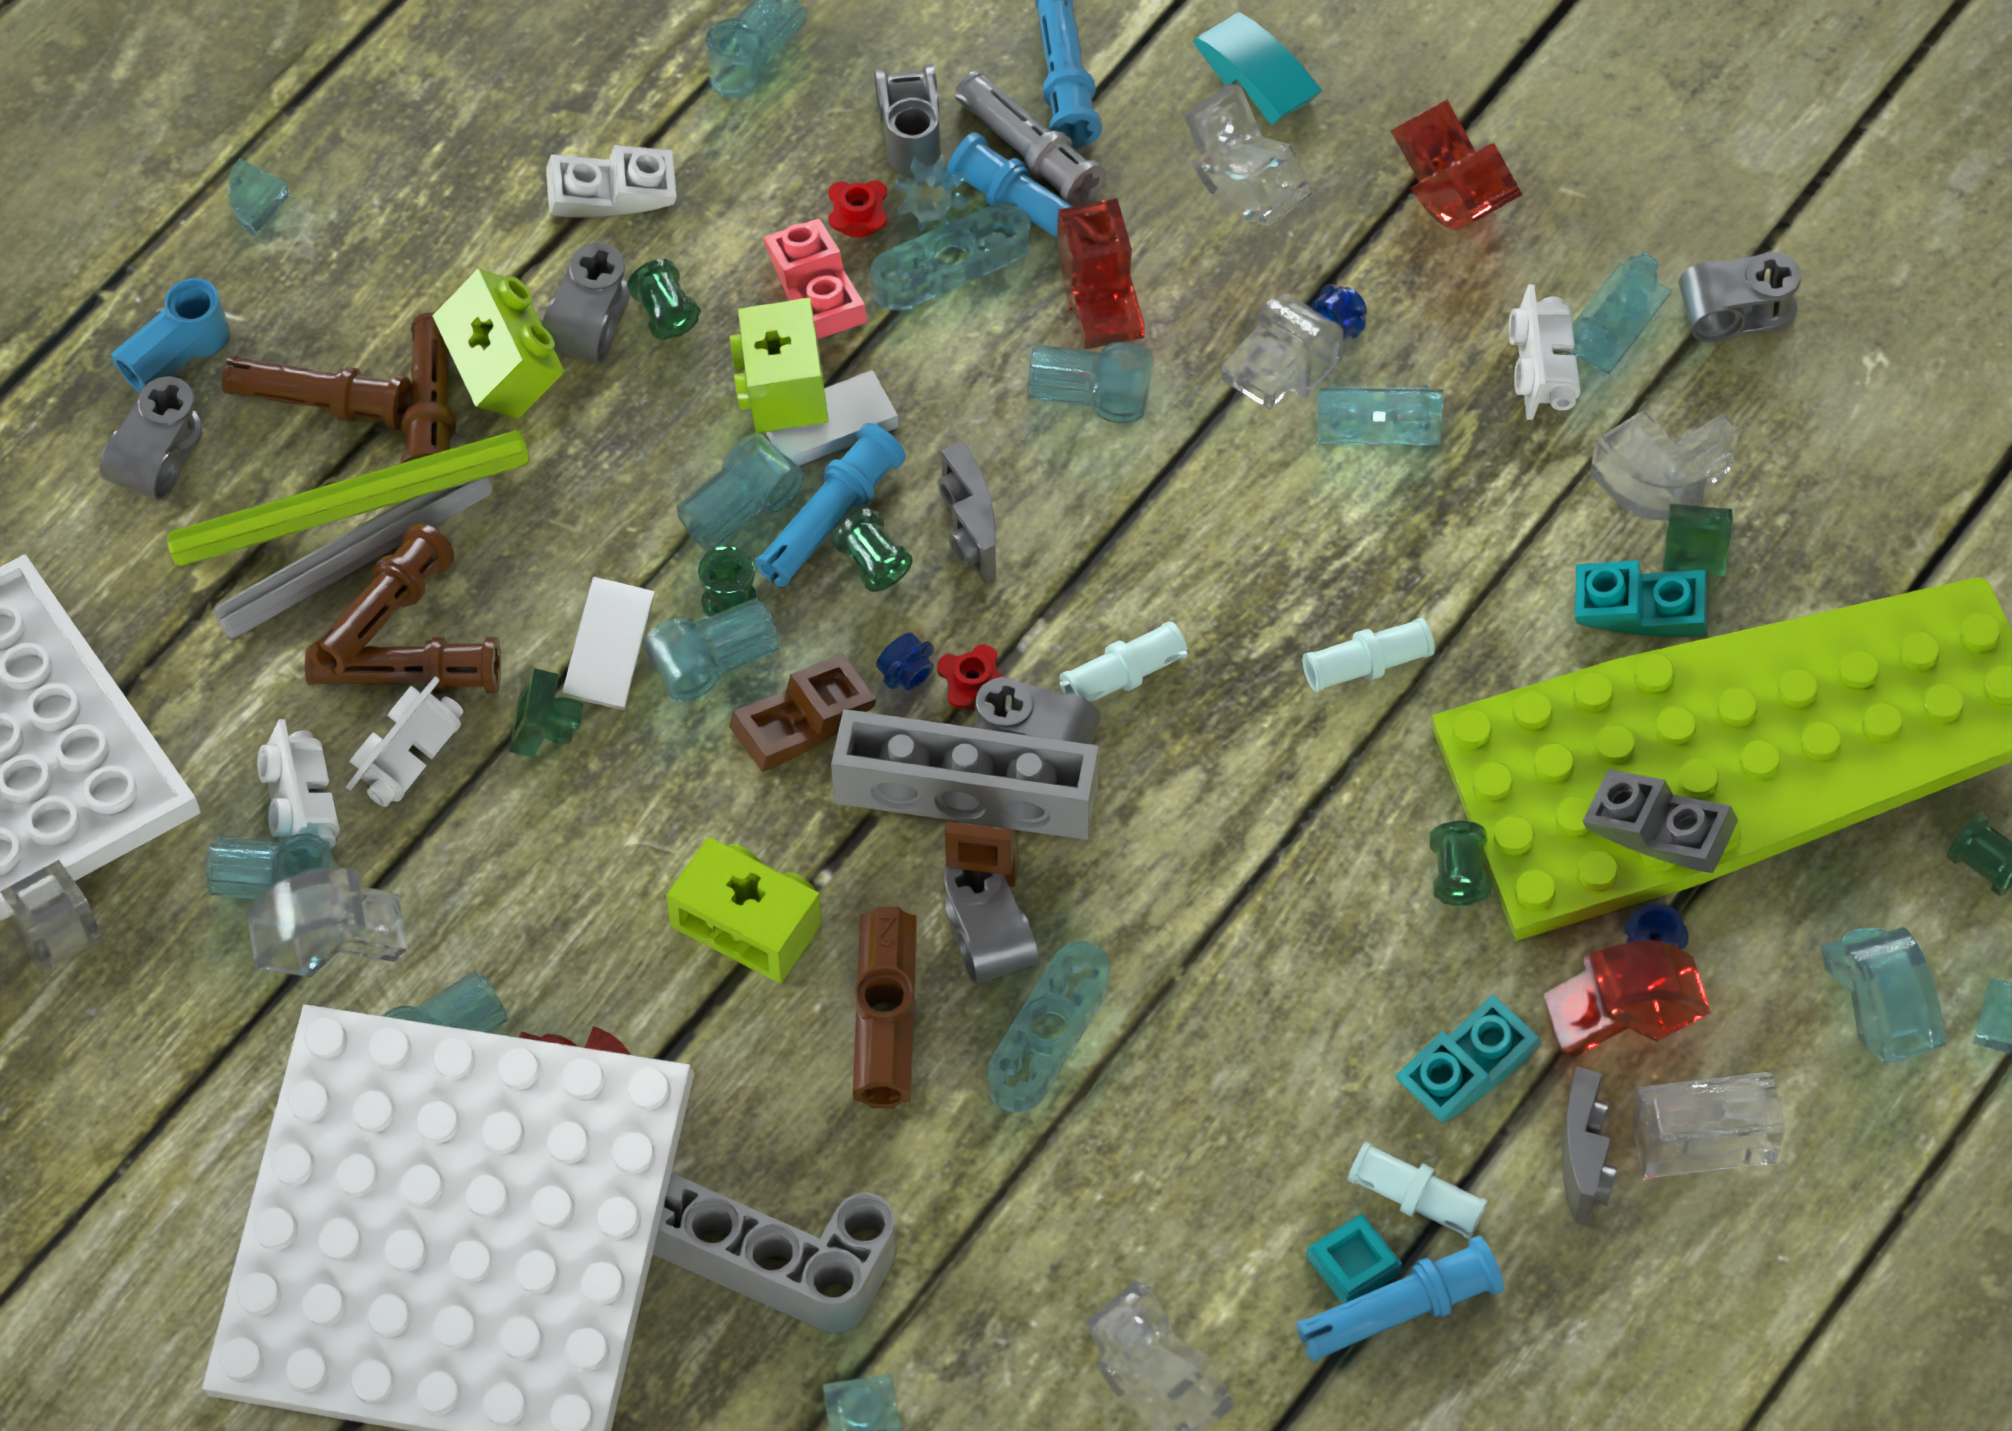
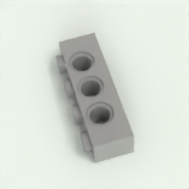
[831,709,1099,840]

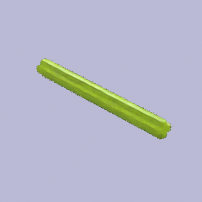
[167,430,530,566]

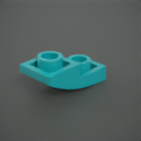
[1193,12,1322,126]
[1575,560,1709,637]
[1395,994,1542,1124]

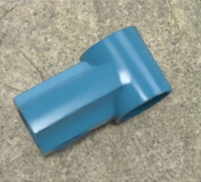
[110,278,230,393]

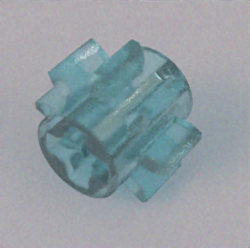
[894,155,969,231]

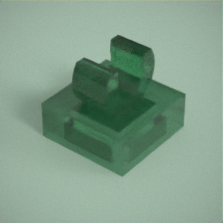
[1662,503,1733,576]
[509,668,584,758]

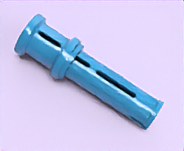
[1035,0,1102,148]
[946,132,1116,265]
[755,423,906,587]
[1295,1235,1504,1363]

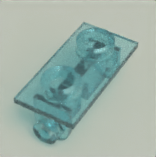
[1567,252,1672,375]
[1317,383,1444,445]

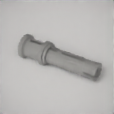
[955,70,1106,209]

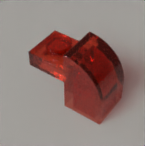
[1391,99,1523,230]
[1057,198,1145,350]
[1544,941,1711,1057]

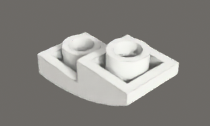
[546,145,677,217]
[562,577,655,711]

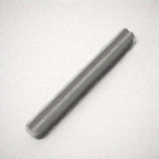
[214,477,492,638]

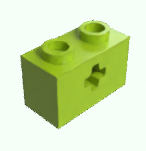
[433,268,565,419]
[729,297,829,434]
[666,836,822,984]

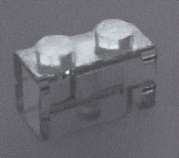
[1632,1071,1785,1179]

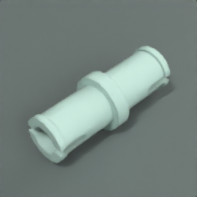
[1302,618,1435,692]
[1059,621,1188,703]
[1347,1141,1488,1239]

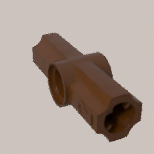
[852,907,918,1109]

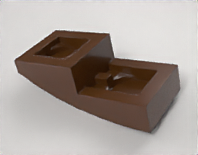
[729,654,877,772]
[945,821,1019,887]

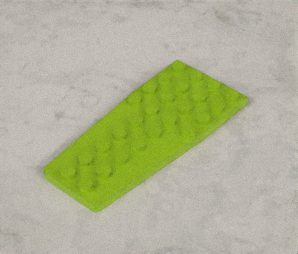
[1431,577,2012,941]

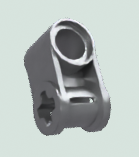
[874,63,941,177]
[542,242,630,365]
[1678,252,1801,342]
[99,376,202,501]
[974,677,1101,745]
[944,867,1039,985]

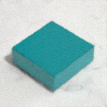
[1306,1213,1402,1304]

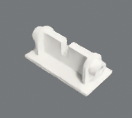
[1509,284,1581,420]
[346,676,463,807]
[257,719,340,862]

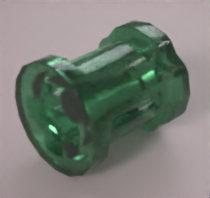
[627,259,701,340]
[832,508,913,592]
[698,546,758,628]
[1947,812,2012,897]
[1429,821,1491,906]

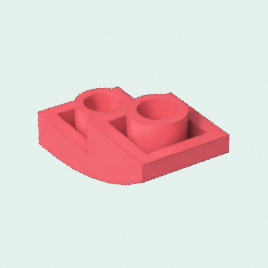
[763,218,868,339]

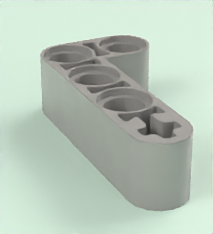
[652,1173,897,1333]

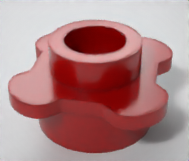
[828,180,888,238]
[937,644,1006,710]

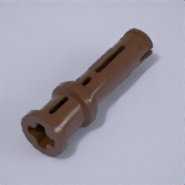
[400,312,456,464]
[222,355,411,430]
[309,523,454,676]
[305,637,501,693]

